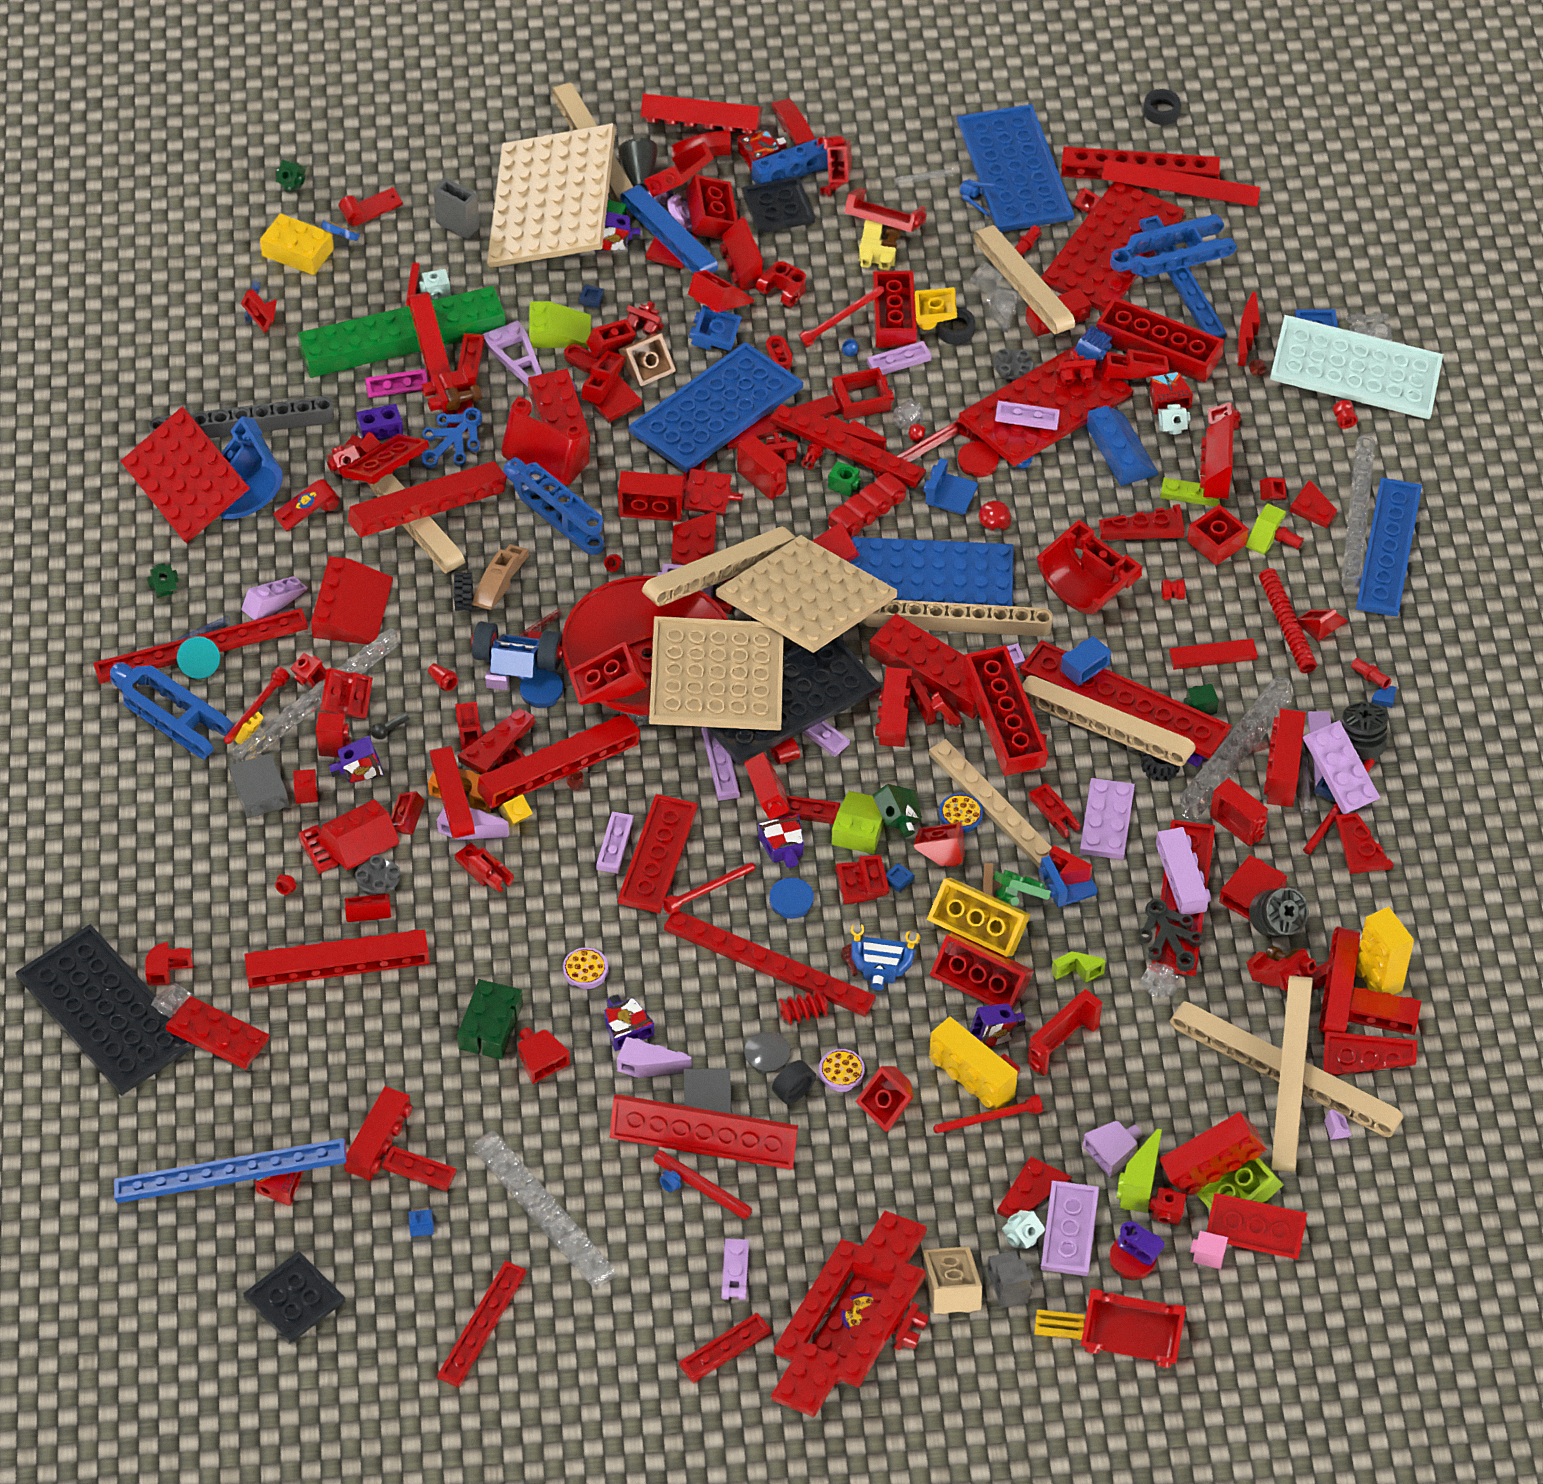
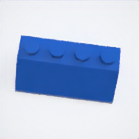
[1086,406,1158,486]

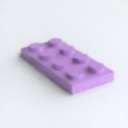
[1303,720,1380,814]
[1080,778,1135,860]
[1041,1181,1099,1276]

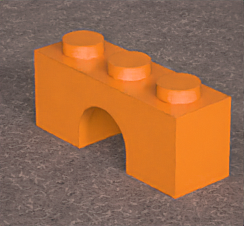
[428,768,493,813]

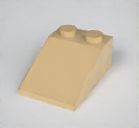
[922,1247,982,1314]

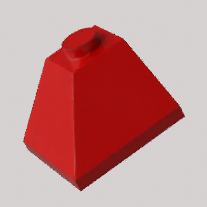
[914,822,965,867]
[855,1066,914,1132]

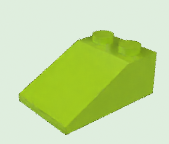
[529,301,591,348]
[831,791,885,855]
[1116,1129,1162,1213]
[1196,1157,1284,1210]

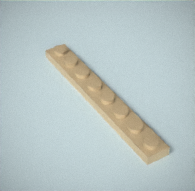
[929,739,1052,868]

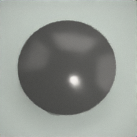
[994,348,1034,380]
[355,855,400,894]
[744,1032,790,1074]

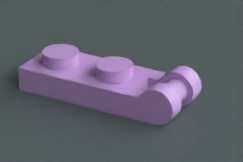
[722,1239,749,1300]

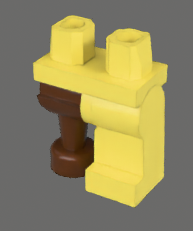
[859,219,902,271]

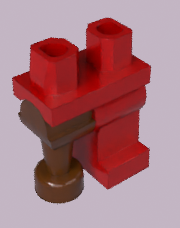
[421,363,482,414]
[1246,946,1317,990]

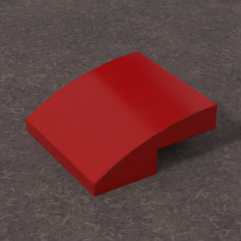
[320,668,373,720]
[835,855,890,905]

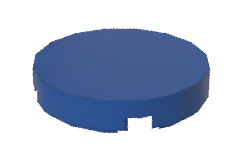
[520,670,563,708]
[769,878,814,919]

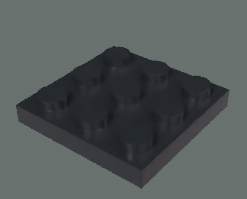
[742,176,815,234]
[243,1251,345,1345]

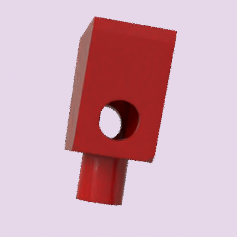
[518,1027,570,1084]

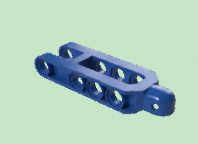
[1110,214,1237,278]
[503,457,604,555]
[110,662,234,759]

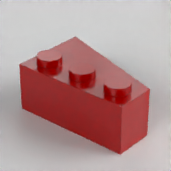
[875,667,912,747]

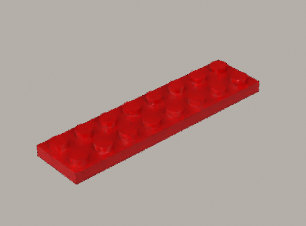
[1151,819,1215,976]
[610,1094,799,1170]

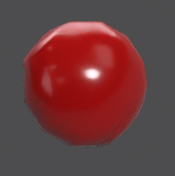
[978,501,1012,531]

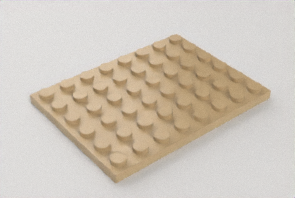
[487,123,615,268]

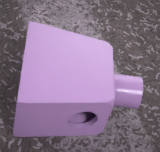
[1083,1121,1142,1178]

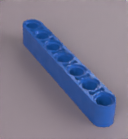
[620,185,719,274]

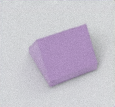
[485,669,510,690]
[1324,1109,1351,1140]

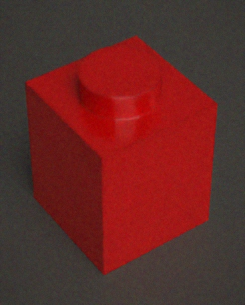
[293,769,318,804]

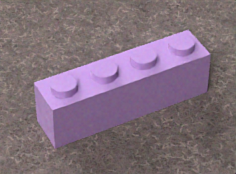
[1156,827,1211,915]

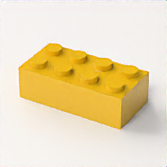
[927,877,1031,957]
[1355,906,1414,995]
[929,1016,1018,1110]

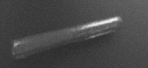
[894,168,953,185]
[1300,756,1311,814]

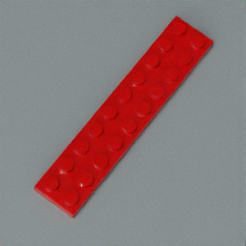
[1020,640,1232,760]

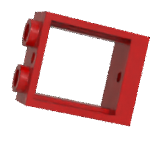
[832,367,894,421]
[1210,778,1268,847]

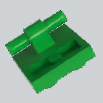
[993,870,1051,906]

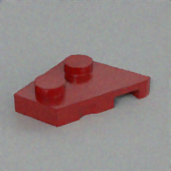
[1289,480,1337,529]

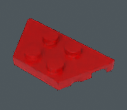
[671,512,716,565]

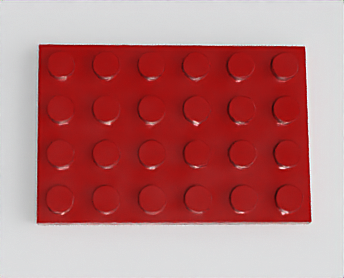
[120,406,250,543]

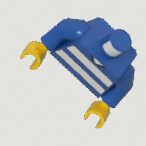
[850,924,920,991]

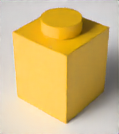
[498,794,533,827]

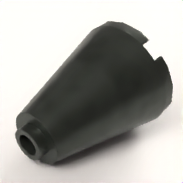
[619,138,658,191]

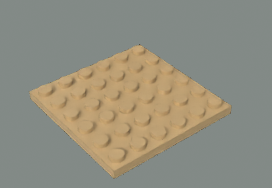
[716,535,898,653]
[649,616,783,731]

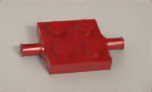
[684,469,744,516]

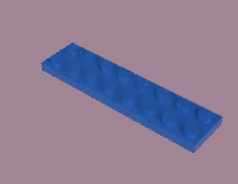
[1356,477,1422,617]

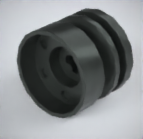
[1342,702,1388,760]
[1249,888,1309,936]

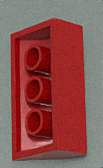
[1200,414,1234,499]
[930,932,1034,1010]

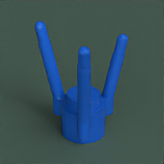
[960,179,994,216]

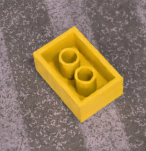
[260,213,334,275]

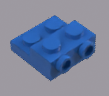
[689,305,742,351]

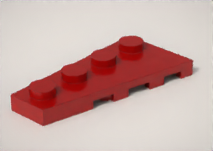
[1098,504,1185,540]
[1322,1031,1417,1076]

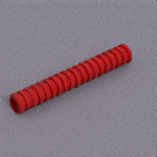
[1259,568,1317,674]

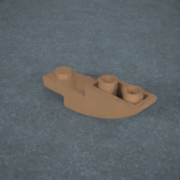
[472,544,529,610]

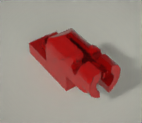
[454,842,514,892]

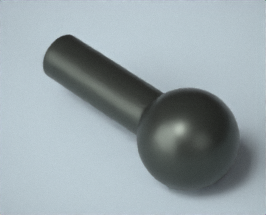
[371,712,410,739]

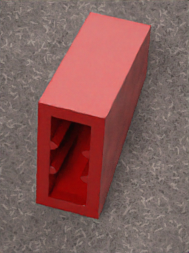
[744,752,790,821]

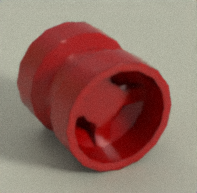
[1332,400,1358,429]
[1161,579,1185,600]

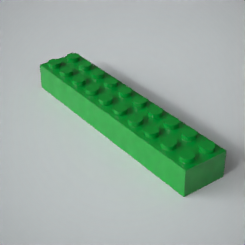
[298,286,506,378]

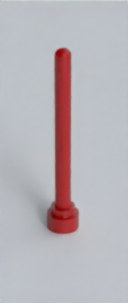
[798,286,884,348]
[224,667,290,744]
[662,862,756,915]
[933,1094,1043,1133]

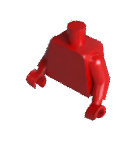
[817,135,852,197]

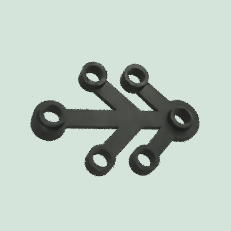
[1138,899,1203,972]

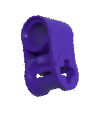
[1117,1221,1165,1265]

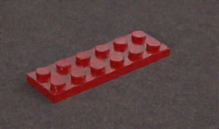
[618,794,698,914]

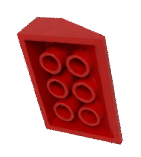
[311,556,393,646]

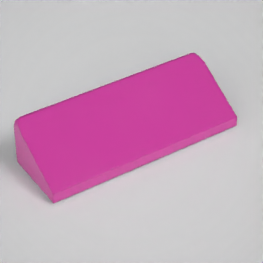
[365,369,428,398]

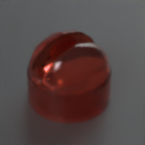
[1249,359,1267,376]
[566,771,584,789]

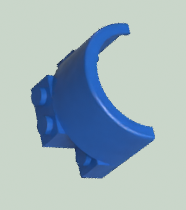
[220,416,283,519]

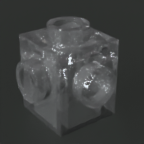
[1139,962,1180,998]

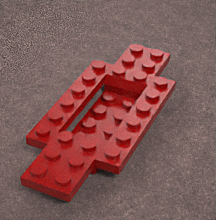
[771,1210,927,1417]

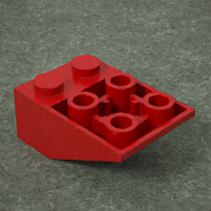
[687,270,755,313]

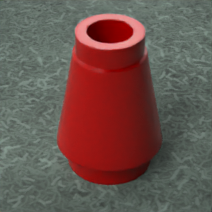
[428,663,458,691]

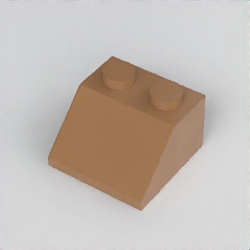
[618,333,676,387]

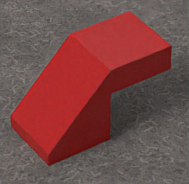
[455,701,482,750]

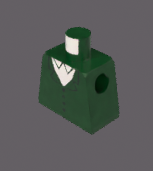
[872,784,922,837]

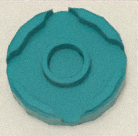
[177,636,220,680]

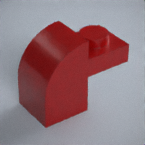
[145,942,193,986]

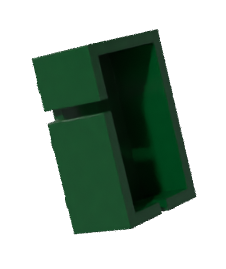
[457,979,523,1060]

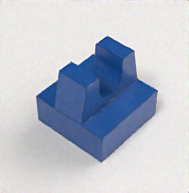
[408,1209,434,1237]

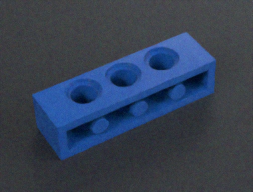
[752,139,828,184]

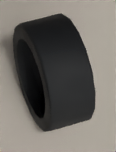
[1143,89,1181,125]
[936,307,975,345]
[772,1060,816,1104]

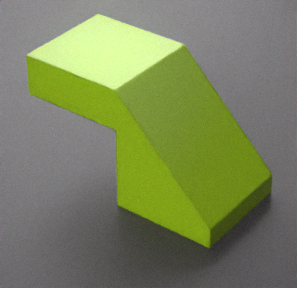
[1246,503,1286,555]
[1051,951,1106,983]

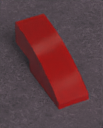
[672,131,731,162]
[1102,349,1169,379]
[581,350,626,404]

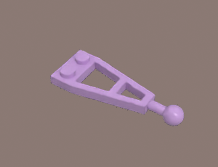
[482,321,542,386]

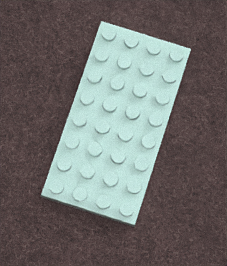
[1270,315,1443,420]

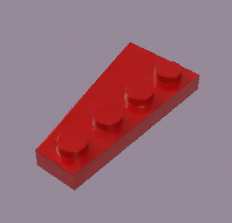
[457,708,536,774]

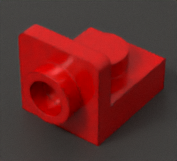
[1208,402,1241,430]

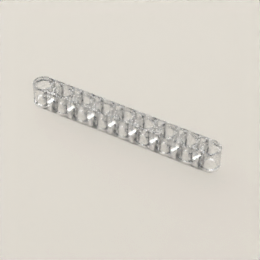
[1341,435,1375,590]
[1180,676,1292,820]
[472,1130,616,1290]

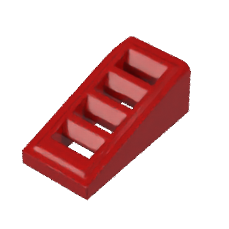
[298,825,339,874]

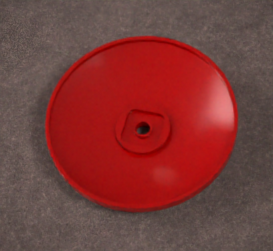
[562,575,729,715]

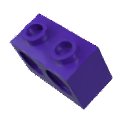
[356,404,403,440]

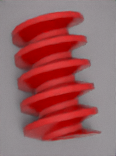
[778,989,828,1026]

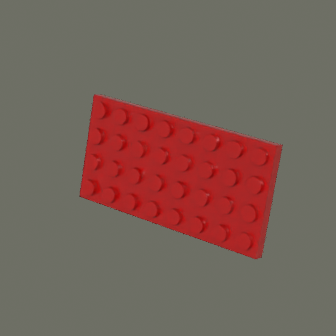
[1040,182,1185,312]
[958,344,1134,467]

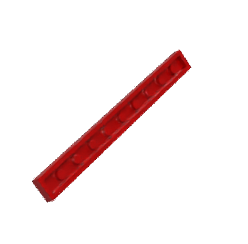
[93,608,308,684]
[664,911,876,1017]

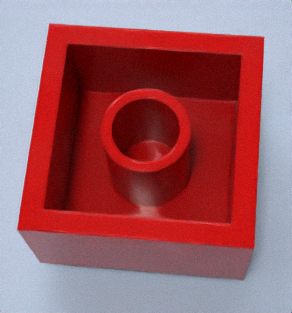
[1187,504,1249,566]

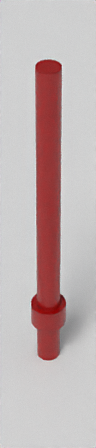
[1303,758,1375,855]

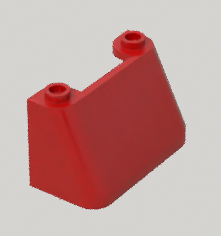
[501,396,590,486]
[1080,1288,1186,1368]

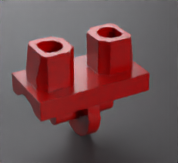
[626,301,664,336]
[1055,350,1096,384]
[766,432,798,464]
[892,1302,929,1350]

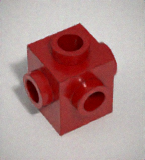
[326,445,360,476]
[290,653,327,690]
[1148,1188,1186,1225]

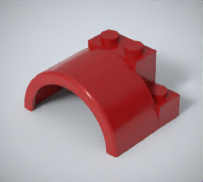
[1037,520,1142,614]

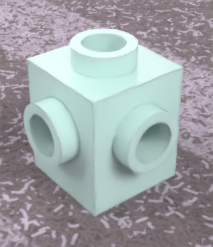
[419,269,451,300]
[1158,404,1190,434]
[1002,1211,1046,1248]

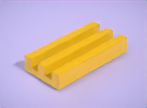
[235,712,263,745]
[1034,1309,1085,1340]

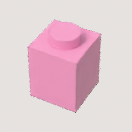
[1190,1231,1228,1269]

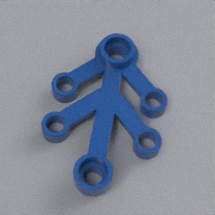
[422,408,483,468]

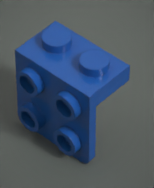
[923,458,978,514]
[1038,856,1097,908]

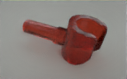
[841,944,858,976]

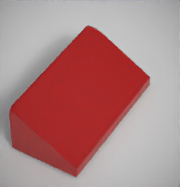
[390,791,425,835]
[344,894,391,922]

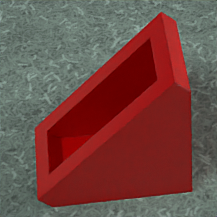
[1297,609,1348,642]

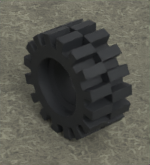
[454,572,473,611]
[1141,752,1180,782]

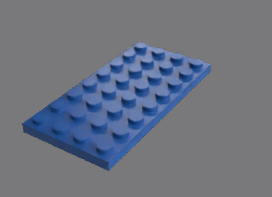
[957,104,1074,232]
[628,342,803,473]
[849,537,1013,606]

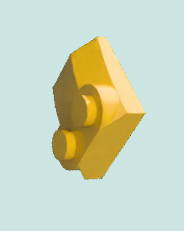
[915,287,957,330]

